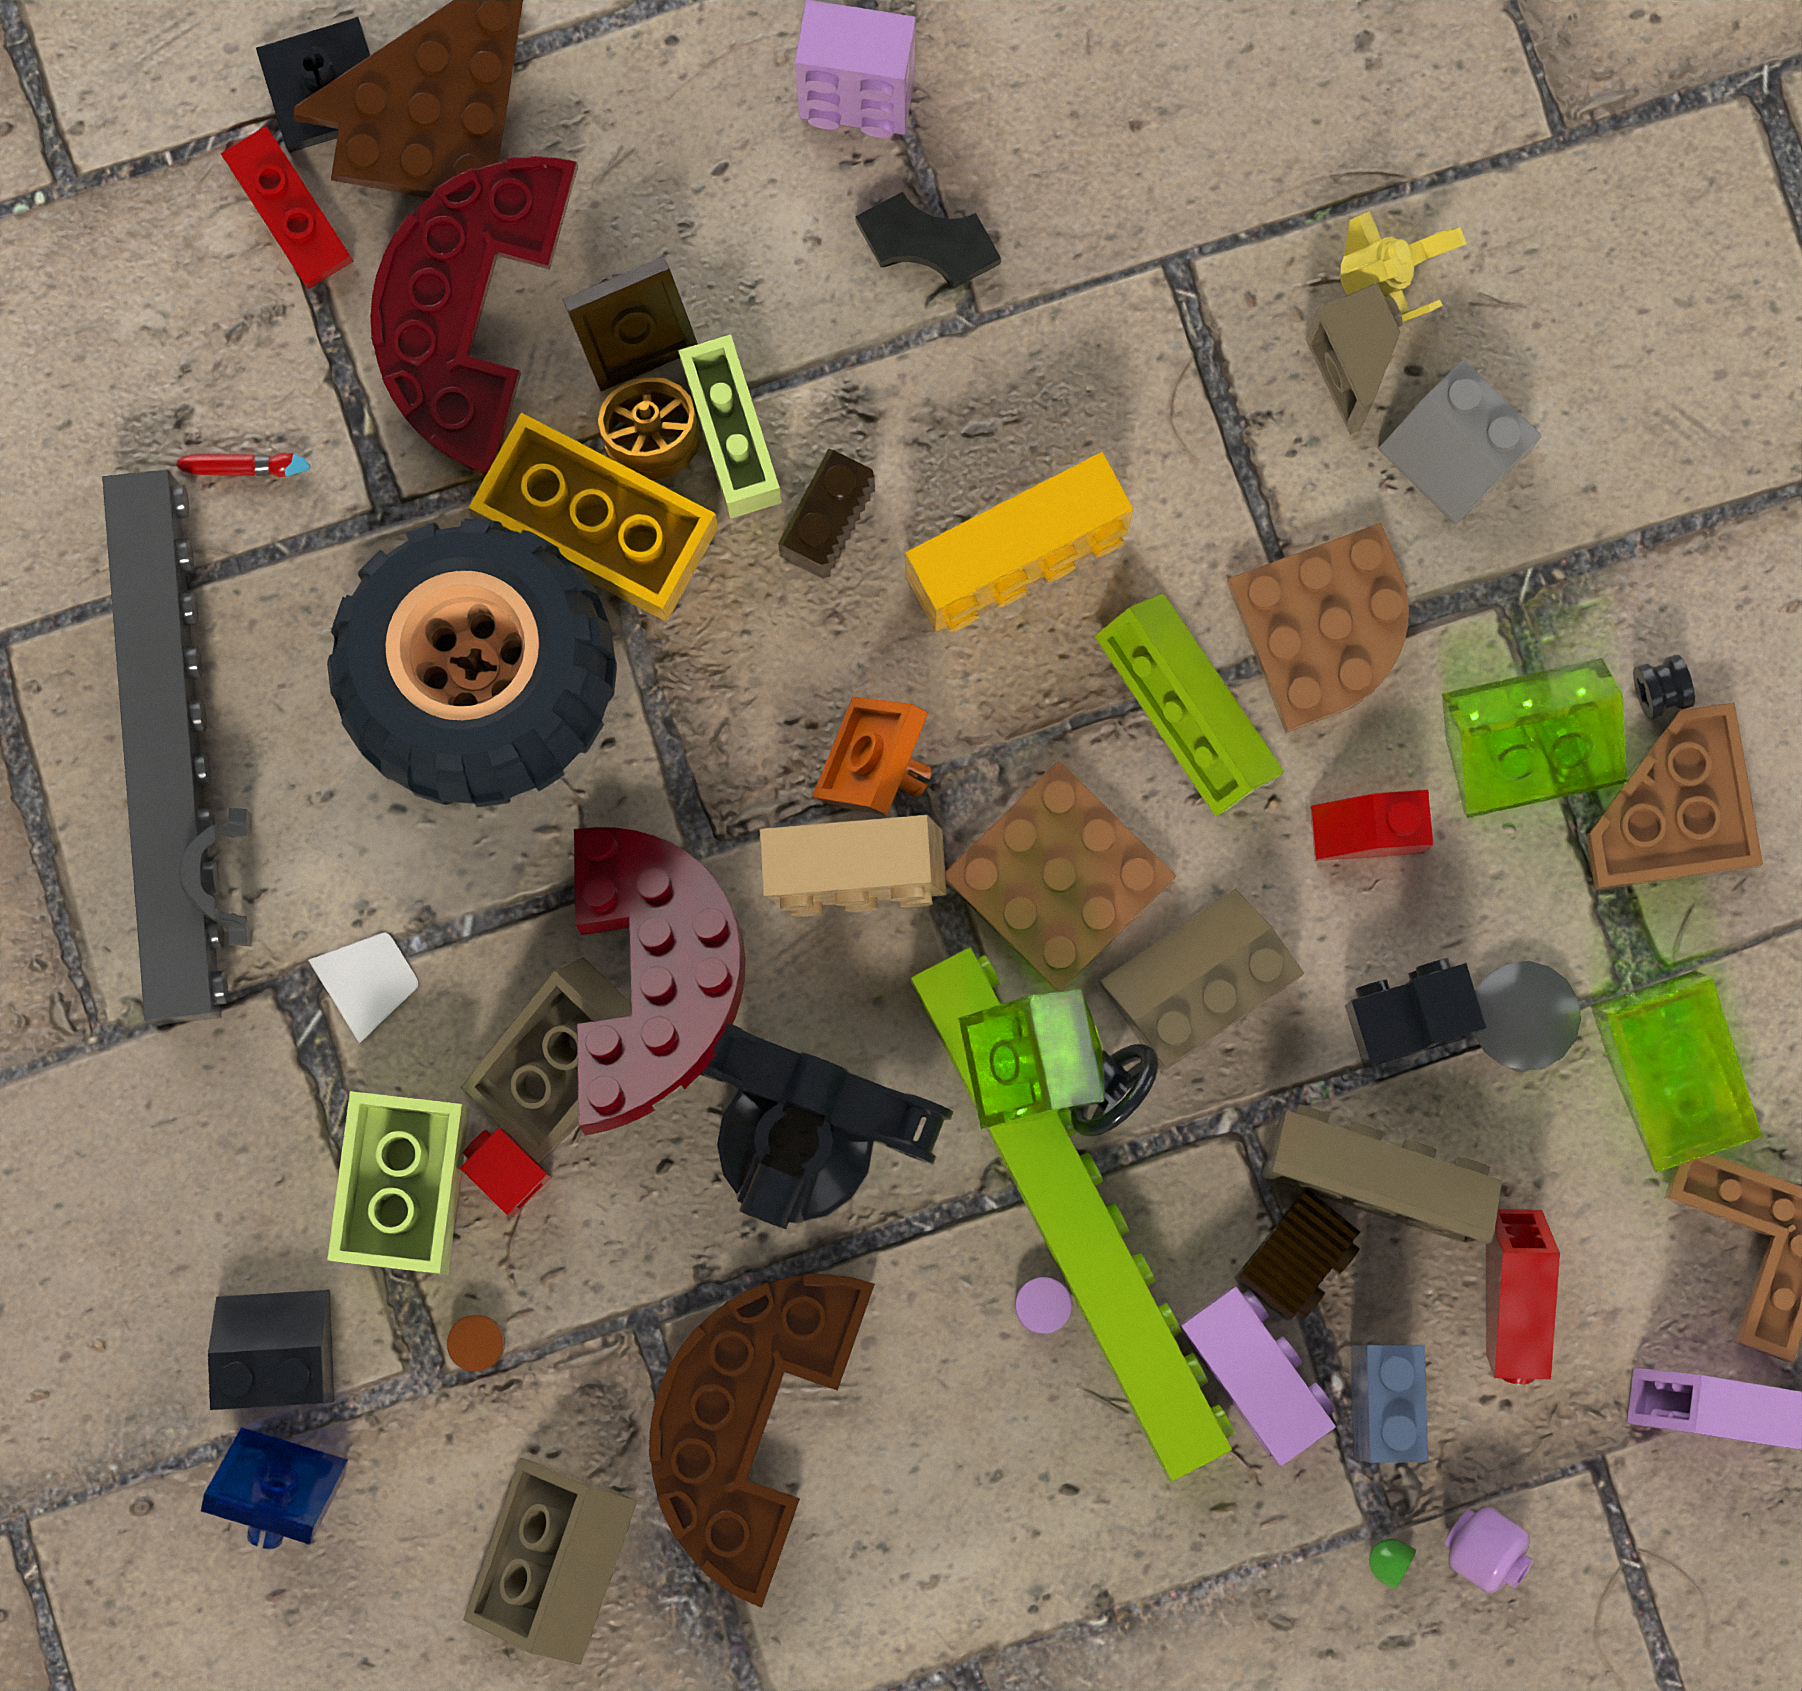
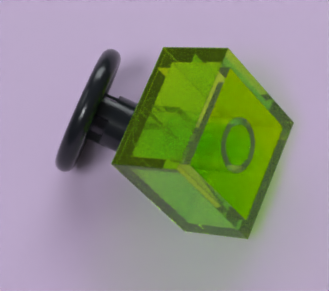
[958,989,1159,1136]

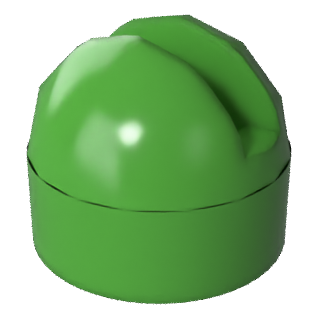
[1369,1539,1416,1590]

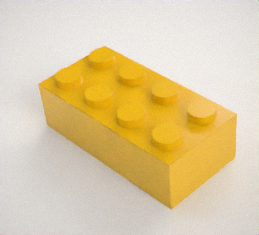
[468,413,718,622]
[905,451,1134,632]

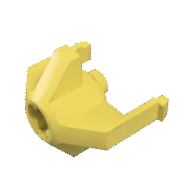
[1339,211,1467,322]

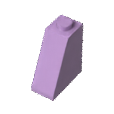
[1627,1368,1802,1450]

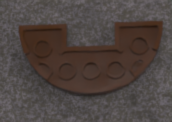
[649,1274,875,1608]

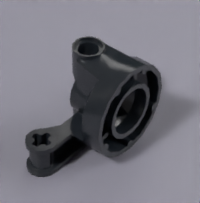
[700,1024,954,1229]

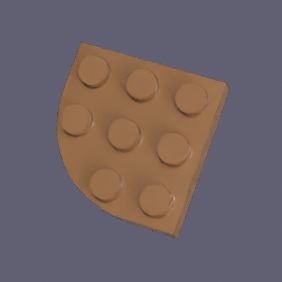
[1227,523,1409,733]

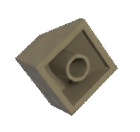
[1305,283,1403,435]

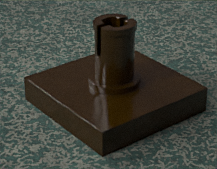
[562,256,698,392]

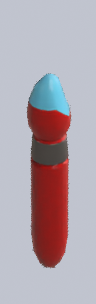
[176,452,310,478]

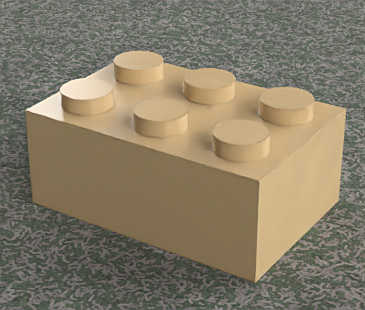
[760,815,947,916]

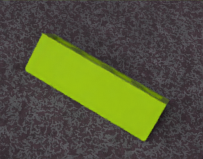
[1094,594,1284,817]

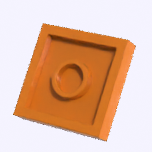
[812,696,931,815]

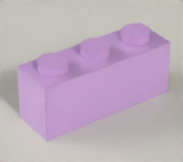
[1179,1286,1336,1467]

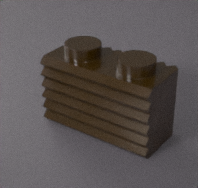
[778,449,875,579]
[1234,1189,1361,1321]

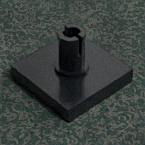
[256,17,371,153]

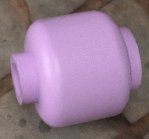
[1444,1507,1533,1593]

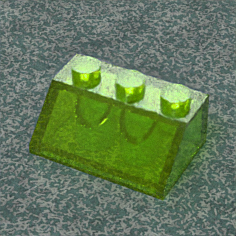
[1442,658,1627,818]

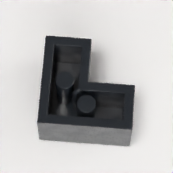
[1345,958,1487,1069]

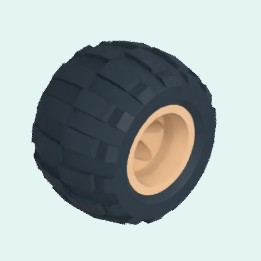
[327,518,617,808]

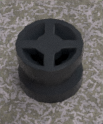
[1633,654,1695,719]

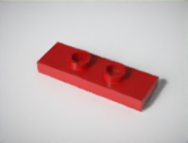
[220,126,353,289]

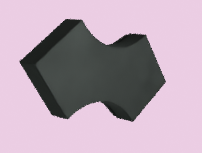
[855,192,1001,288]

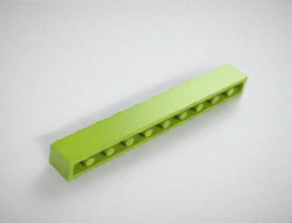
[911,947,1235,1482]

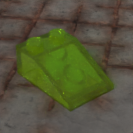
[1591,970,1763,1173]

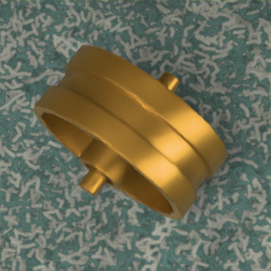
[598,377,701,480]

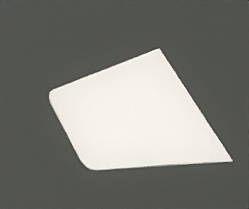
[308,932,419,1044]

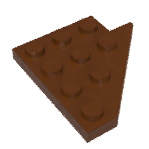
[293,0,523,198]

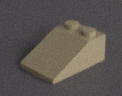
[461,957,632,1164]

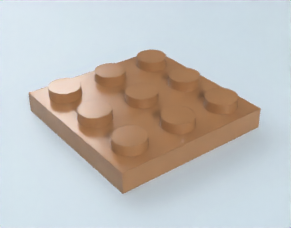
[945,760,1176,994]

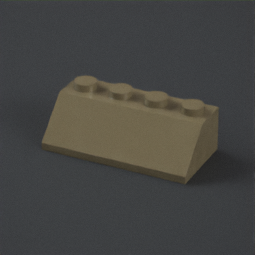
[1261,1105,1502,1247]

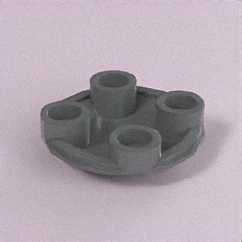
[1474,961,1581,1072]

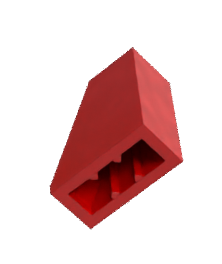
[1486,1209,1560,1384]

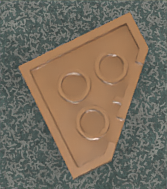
[1586,702,1763,890]

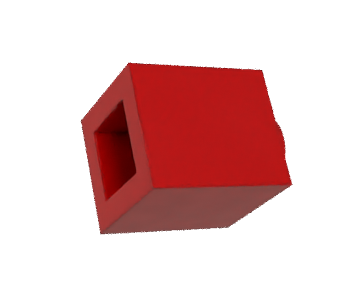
[459,1128,552,1217]

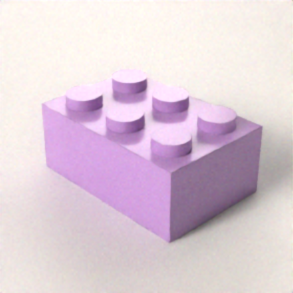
[795,0,915,138]

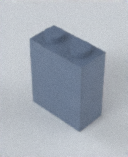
[1350,1345,1428,1463]

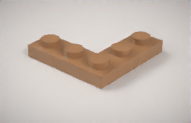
[1664,1145,1802,1362]

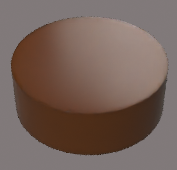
[447,1315,505,1372]

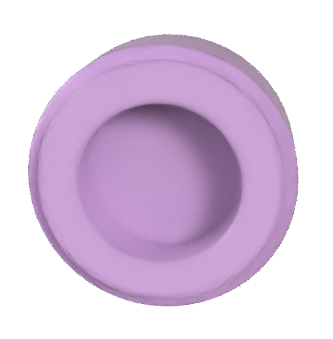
[1015,1277,1072,1334]

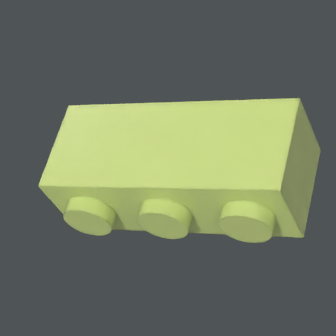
[678,334,782,519]

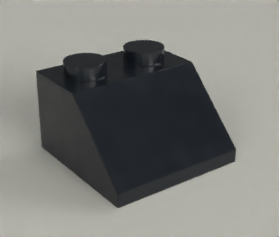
[208,1290,334,1410]

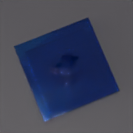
[201,1427,348,1549]

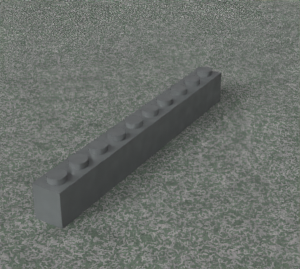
[102,469,229,1025]

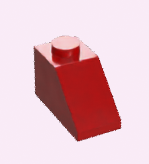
[1310,790,1433,861]

